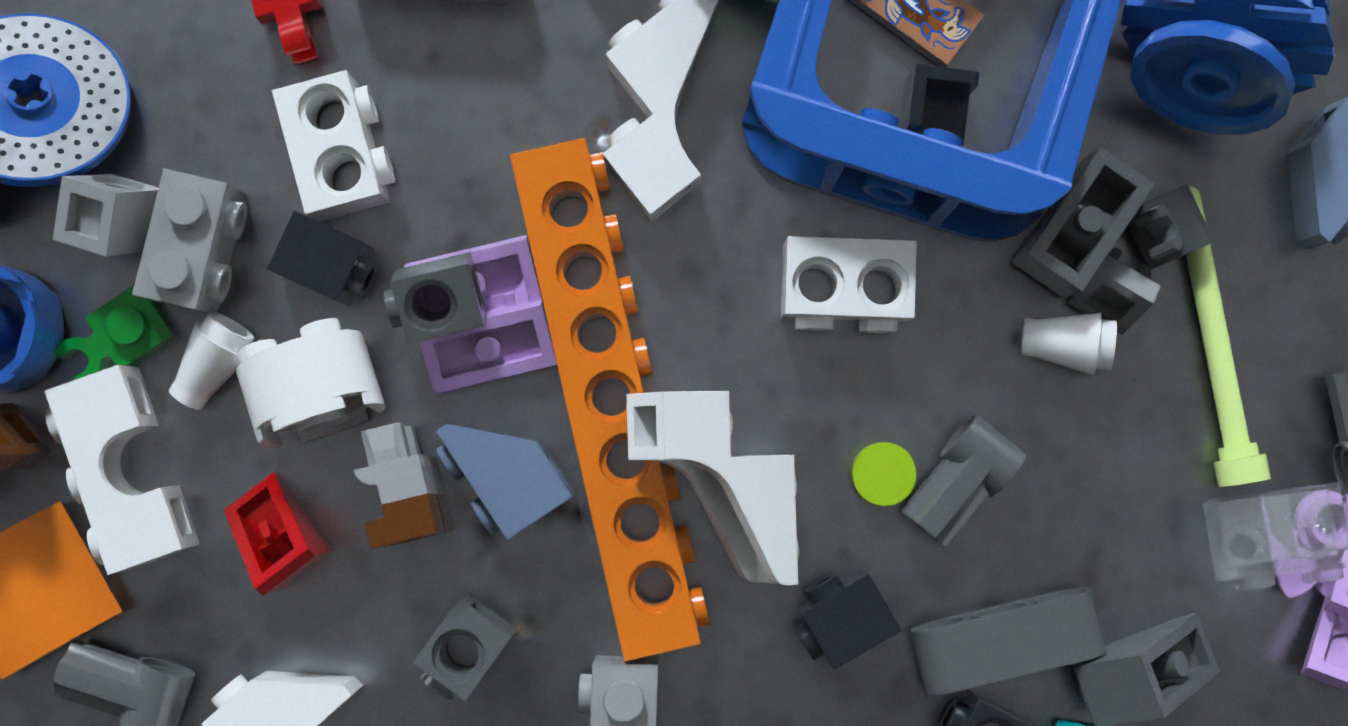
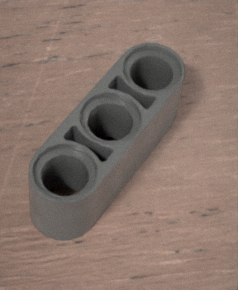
[910,587,1106,695]

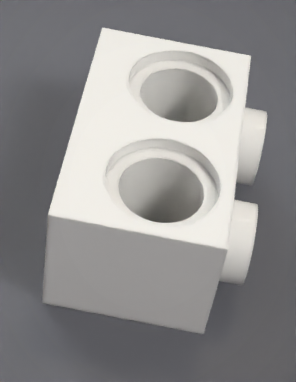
[272,70,395,222]
[781,236,917,333]

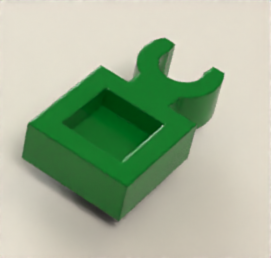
[54,284,179,381]

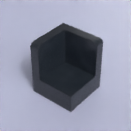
[899,64,979,147]

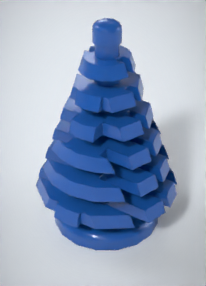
[1121,0,1335,135]

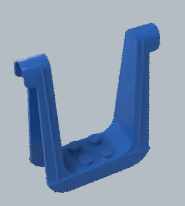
[741,0,1121,242]

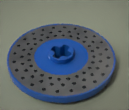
[0,13,131,187]

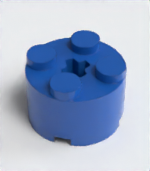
[0,265,64,393]

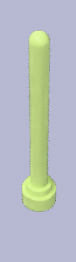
[1186,186,1271,487]

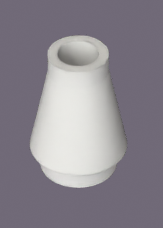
[169,311,254,410]
[1021,312,1117,375]

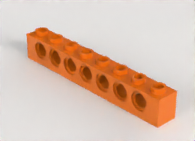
[510,137,710,662]

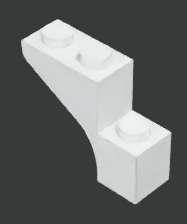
[603,0,718,222]
[626,391,800,585]

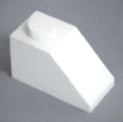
[202,671,364,726]

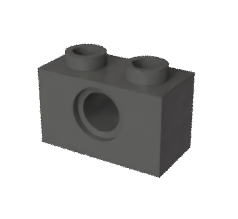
[1012,147,1155,298]

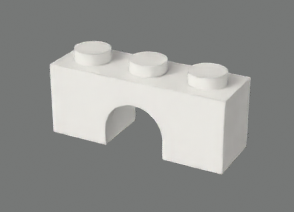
[45,365,200,575]

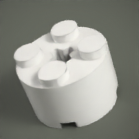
[236,318,386,448]

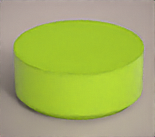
[850,442,916,506]

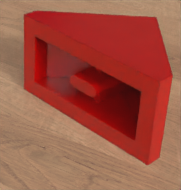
[223,472,334,596]

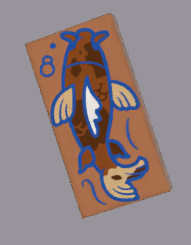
[849,0,984,67]

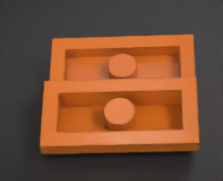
[0,501,123,681]

